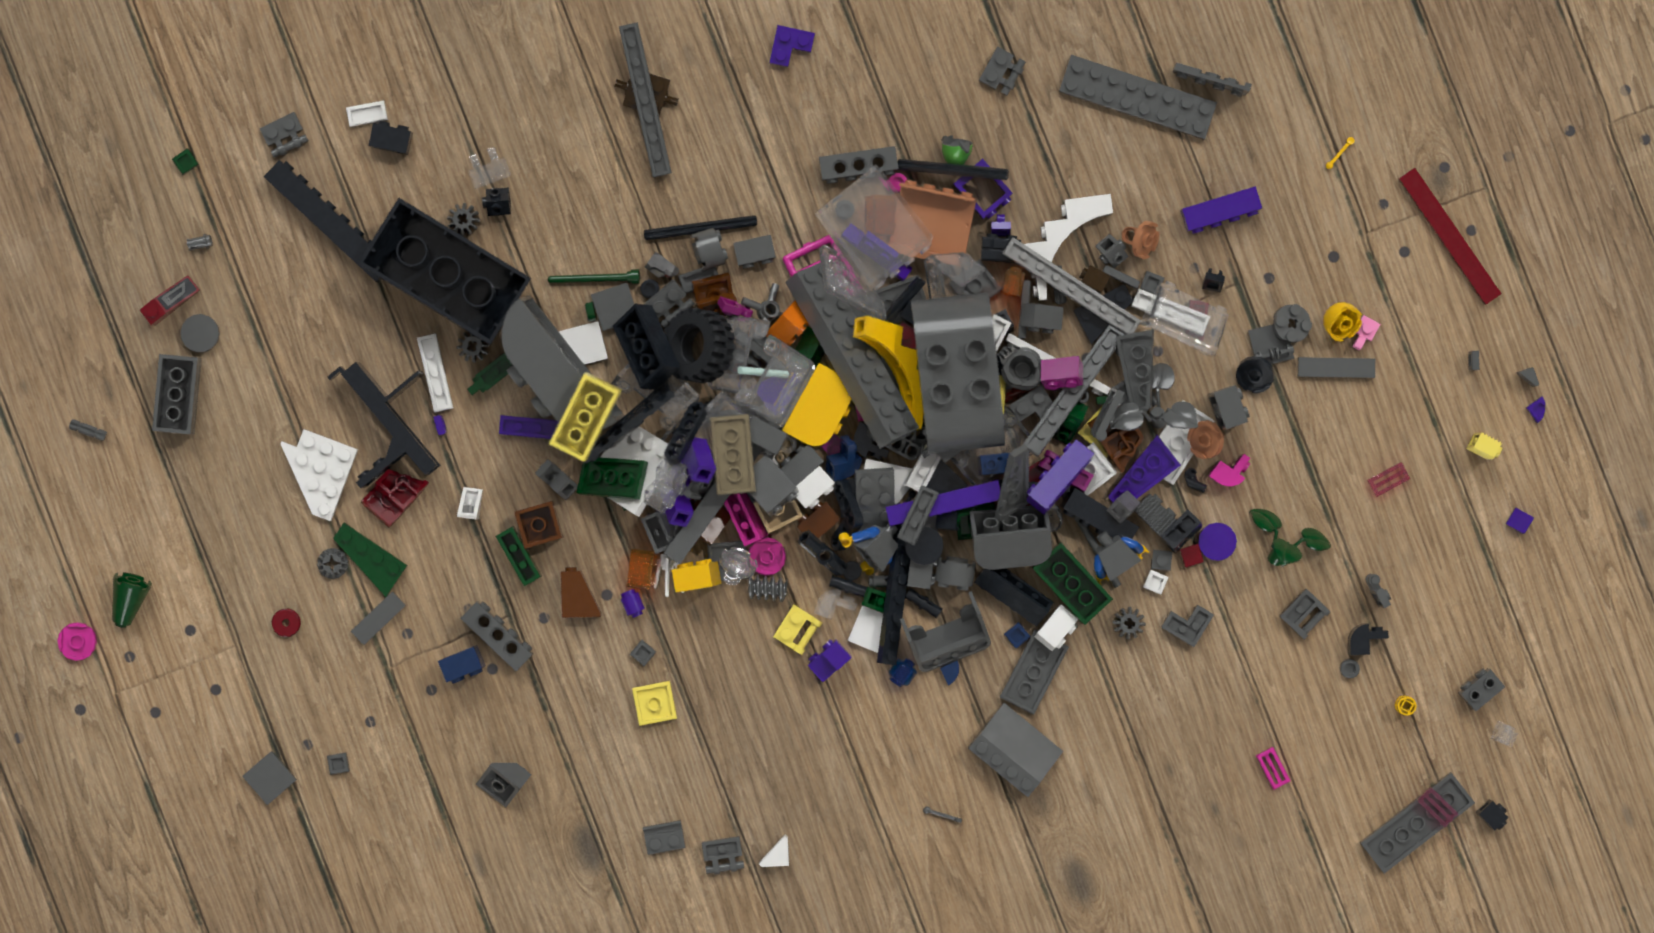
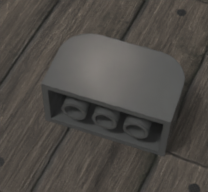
[970,505,1052,570]

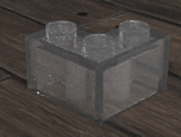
[644,456,687,514]

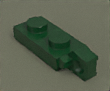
[467,352,513,396]

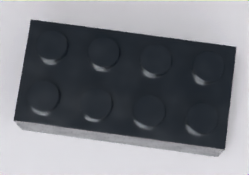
[613,303,680,390]

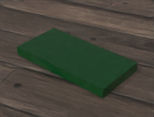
[576,457,648,500]

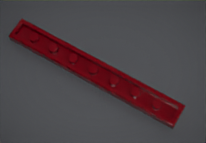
[1399,168,1502,305]

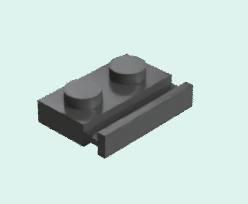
[643,820,686,855]

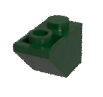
[1053,401,1089,444]

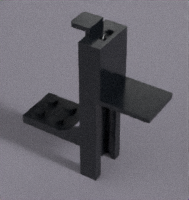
[327,362,441,488]

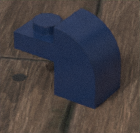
[826,435,862,482]

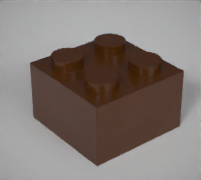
[514,501,564,549]

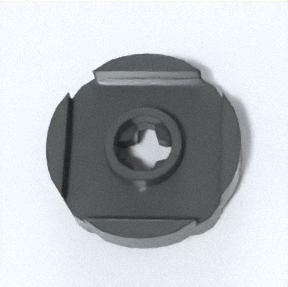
[1272,304,1312,343]

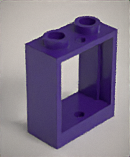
[953,159,1013,219]

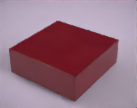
[1180,544,1204,567]

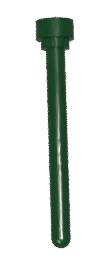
[547,269,640,285]

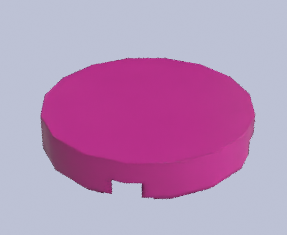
[748,537,786,576]
[57,622,97,661]

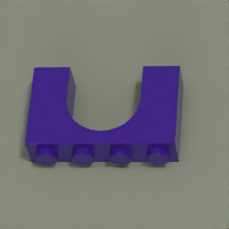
[660,437,716,527]

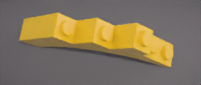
[853,316,923,430]

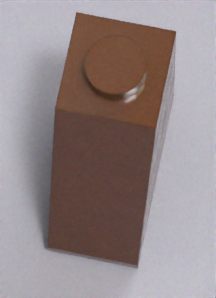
[561,567,602,618]

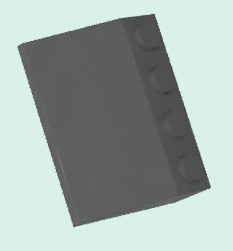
[968,703,1063,797]

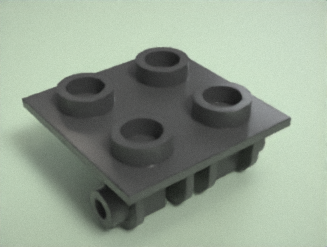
[1248,325,1294,364]

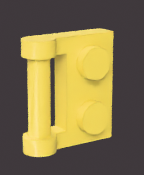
[773,605,822,655]

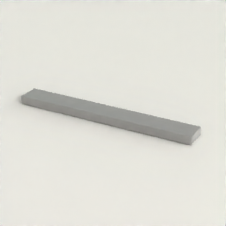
[1002,237,1141,334]

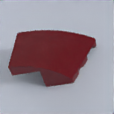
[361,469,429,528]

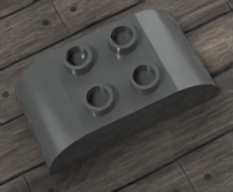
[911,292,1005,454]
[502,295,625,429]

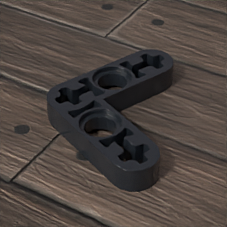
[831,480,863,551]

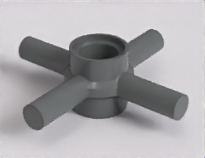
[741,283,783,339]

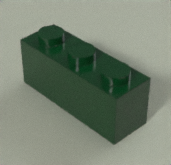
[496,526,542,586]

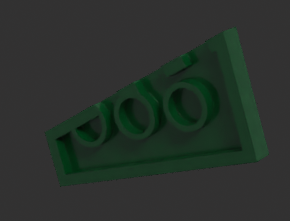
[333,522,408,597]

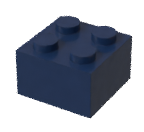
[438,645,486,684]

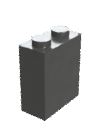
[748,454,799,517]

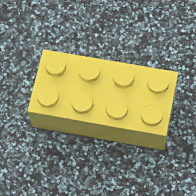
[549,373,622,461]

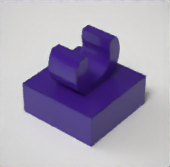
[991,214,1011,237]

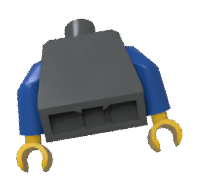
[839,523,898,575]
[1094,531,1149,585]

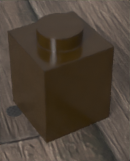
[1079,265,1110,294]

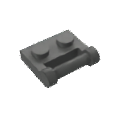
[1280,588,1331,640]

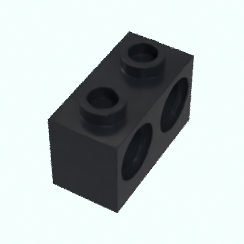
[1161,509,1202,554]

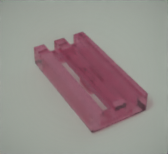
[1367,462,1411,497]
[1417,787,1458,828]

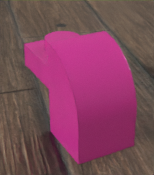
[1208,454,1250,486]

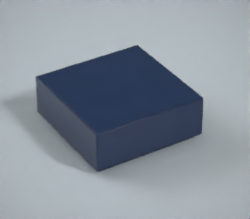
[1004,622,1031,649]

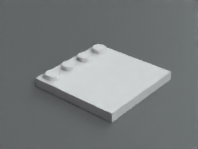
[601,426,676,517]

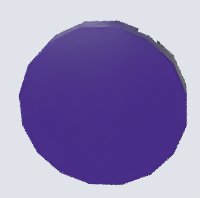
[1198,522,1237,561]

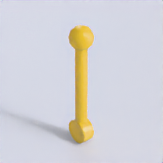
[1326,137,1355,169]

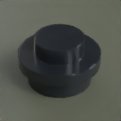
[640,279,660,299]

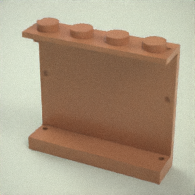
[887,180,977,267]

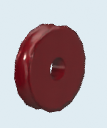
[272,608,301,637]

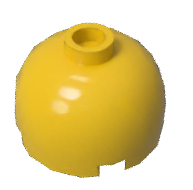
[1323,302,1362,342]

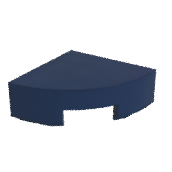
[940,660,959,686]

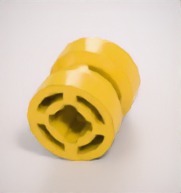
[1394,695,1417,716]

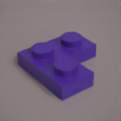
[769,25,815,67]

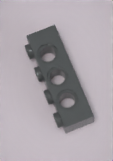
[819,146,898,184]
[460,601,533,671]

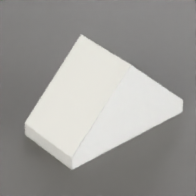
[457,487,482,519]
[759,834,789,867]

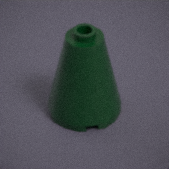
[112,572,152,628]

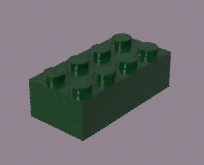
[1032,542,1113,625]

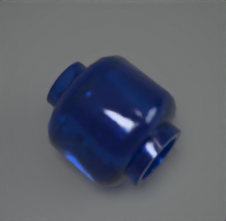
[889,658,917,687]

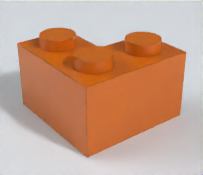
[765,300,809,350]

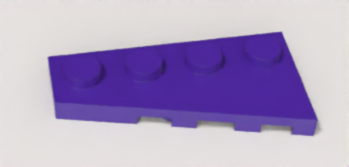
[1108,434,1181,502]

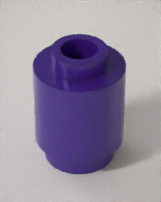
[620,588,645,618]

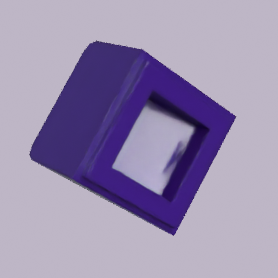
[1506,507,1534,534]

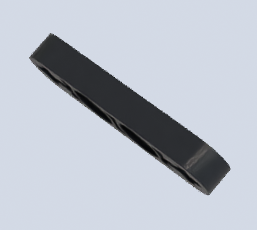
[664,402,707,465]

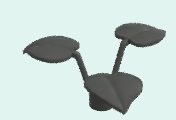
[1110,363,1198,431]

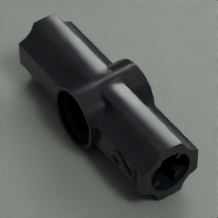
[797,530,848,577]

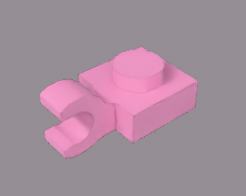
[1352,315,1380,350]

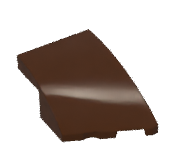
[691,272,738,323]
[1087,407,1144,473]

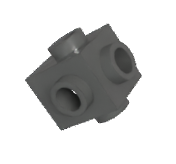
[1095,234,1129,269]

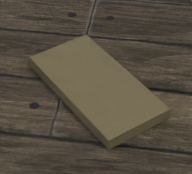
[710,414,756,495]

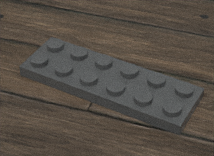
[1360,772,1475,874]

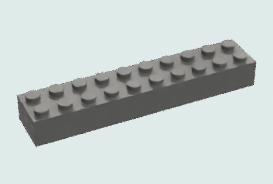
[785,261,919,449]

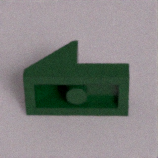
[861,587,886,612]

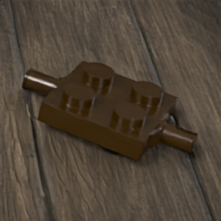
[614,74,679,117]

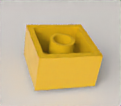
[672,558,722,593]

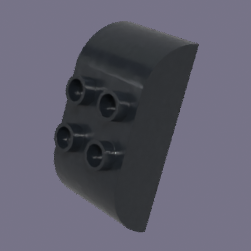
[358,198,531,345]

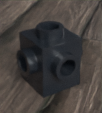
[482,187,511,216]

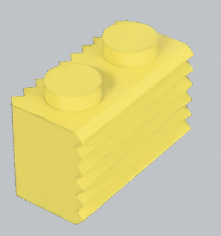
[1466,433,1502,460]

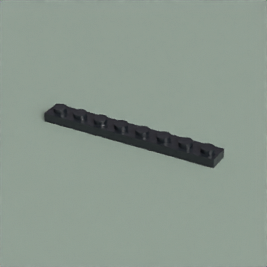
[877,524,910,666]

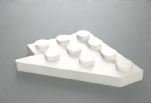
[281,429,358,521]

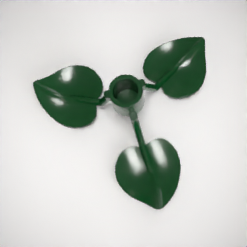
[1249,509,1332,567]

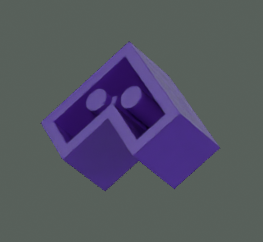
[808,639,852,682]

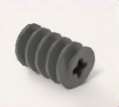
[748,574,788,602]

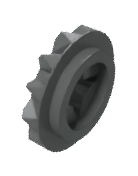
[317,548,348,579]

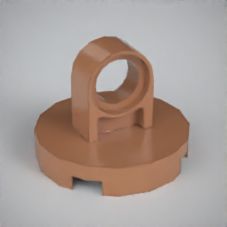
[1122,220,1160,259]
[1187,420,1225,459]

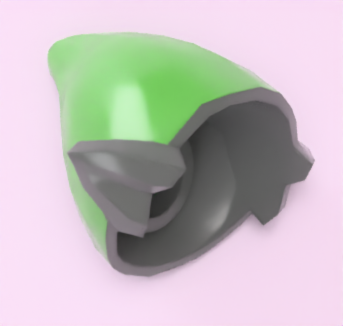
[941,135,973,165]

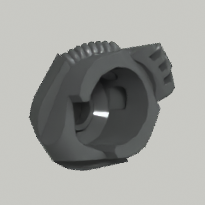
[998,346,1041,390]

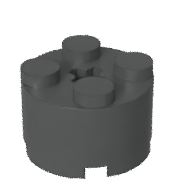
[690,228,728,271]
[935,556,976,590]

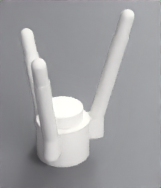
[653,554,685,597]

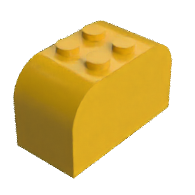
[782,363,852,447]

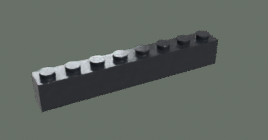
[264,160,381,283]

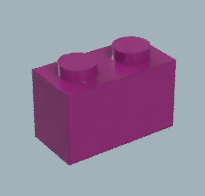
[1041,356,1083,390]

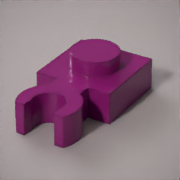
[717,296,753,318]

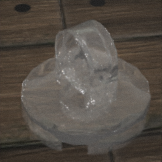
[719,547,758,585]

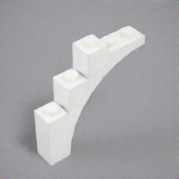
[1024,194,1113,301]

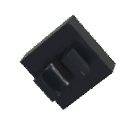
[1202,268,1225,293]

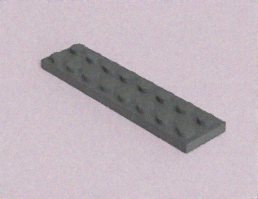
[1059,55,1217,140]

